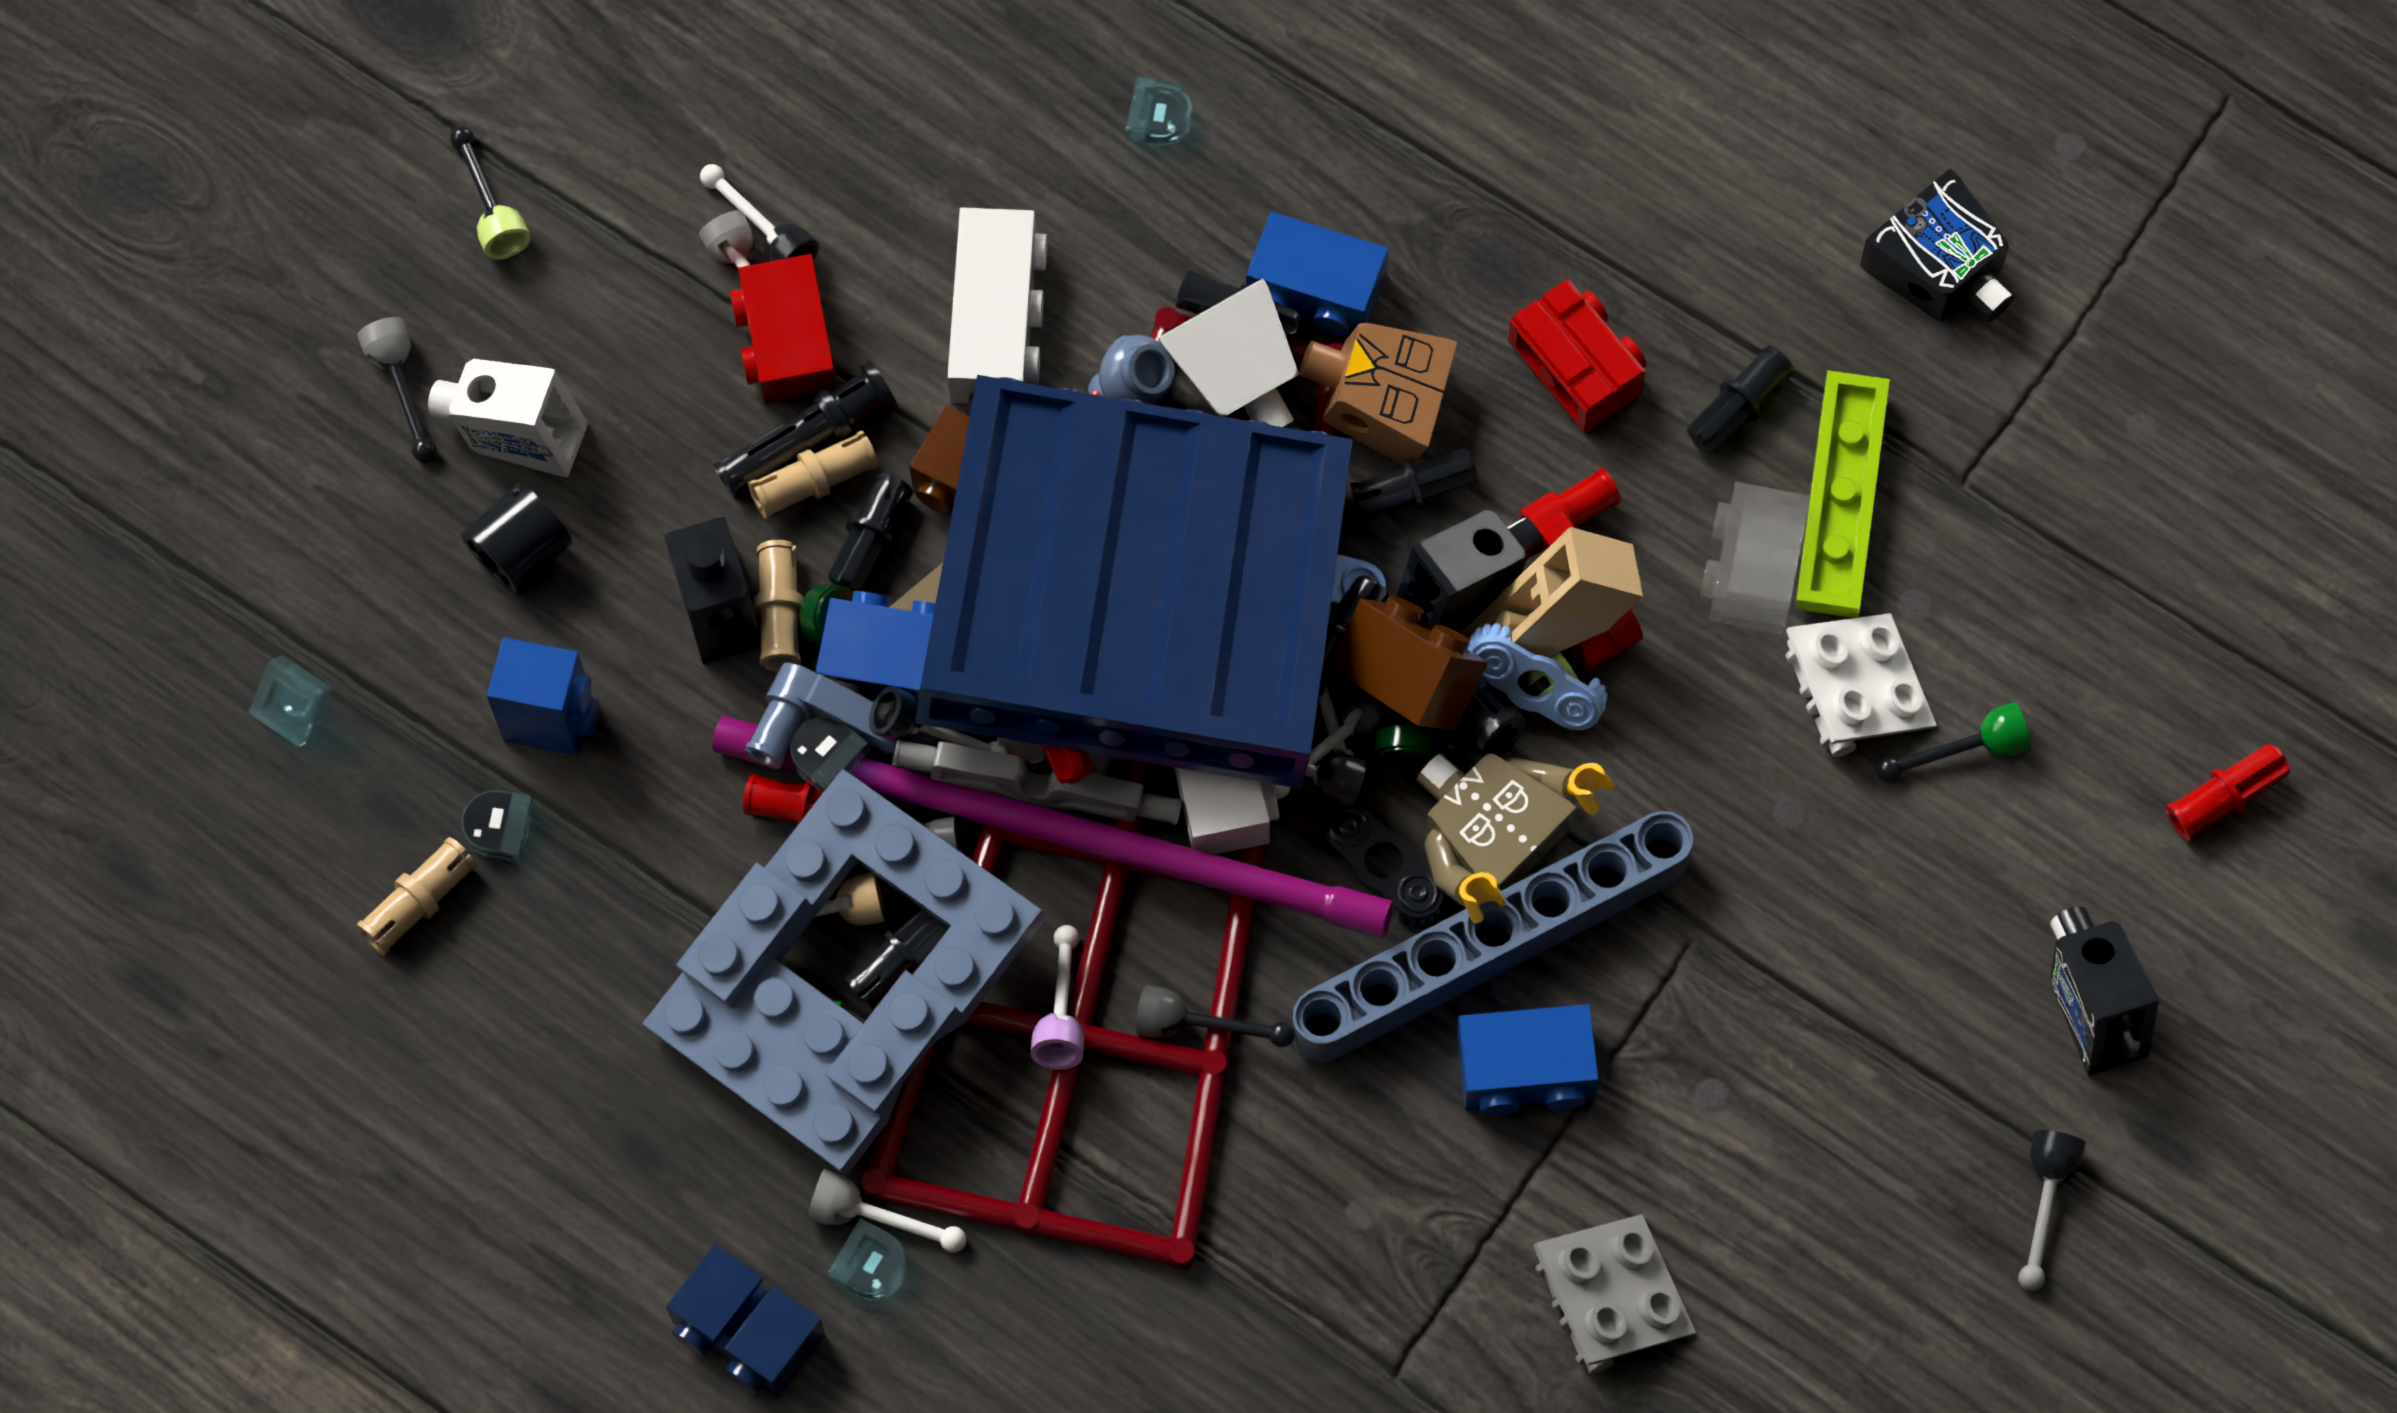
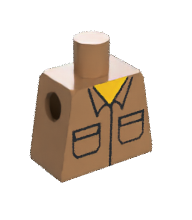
[1299,323,1457,465]

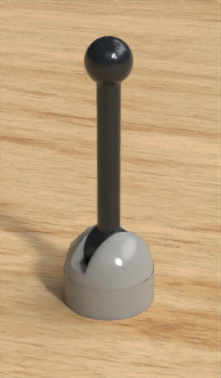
[357,317,437,463]

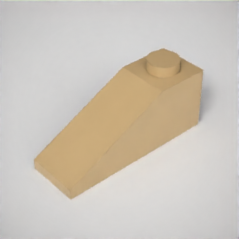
[1463,527,1643,657]

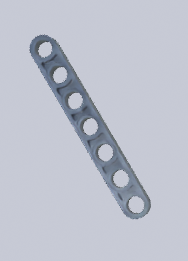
[1292,811,1693,1063]

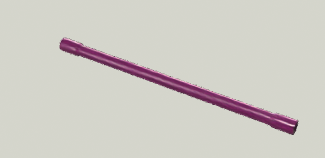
[712,715,1394,939]

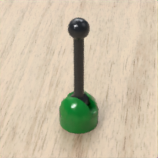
[1876,701,2031,782]

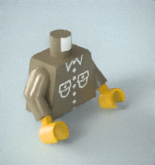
[1416,753,1615,923]

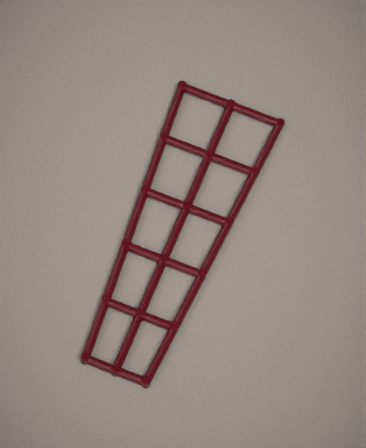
[861,307,1344,1270]

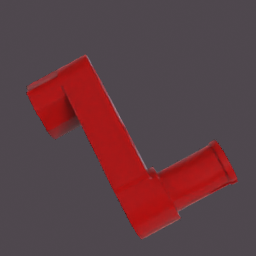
[1518,468,1643,672]

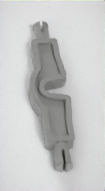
[892,739,1182,826]

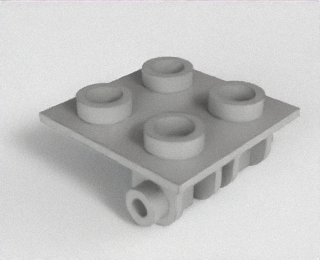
[1533,1214,1696,1374]

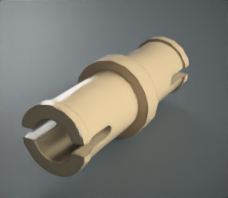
[748,431,879,519]
[753,540,804,671]
[355,837,477,955]

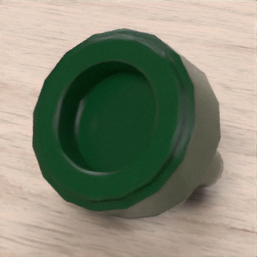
[798,584,853,646]
[1373,714,1437,772]

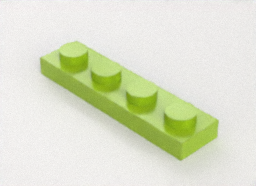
[1795,370,1890,618]

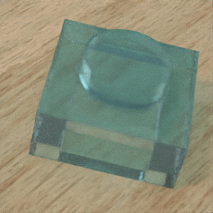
[249,655,333,747]

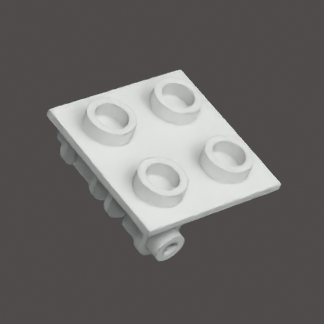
[1786,613,1937,757]

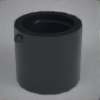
[460,483,573,594]

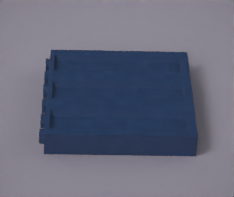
[915,375,1353,789]

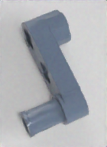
[744,663,947,776]

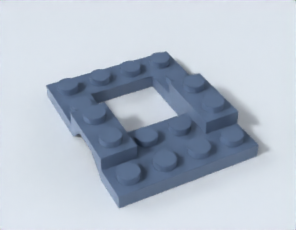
[642,768,1047,1177]

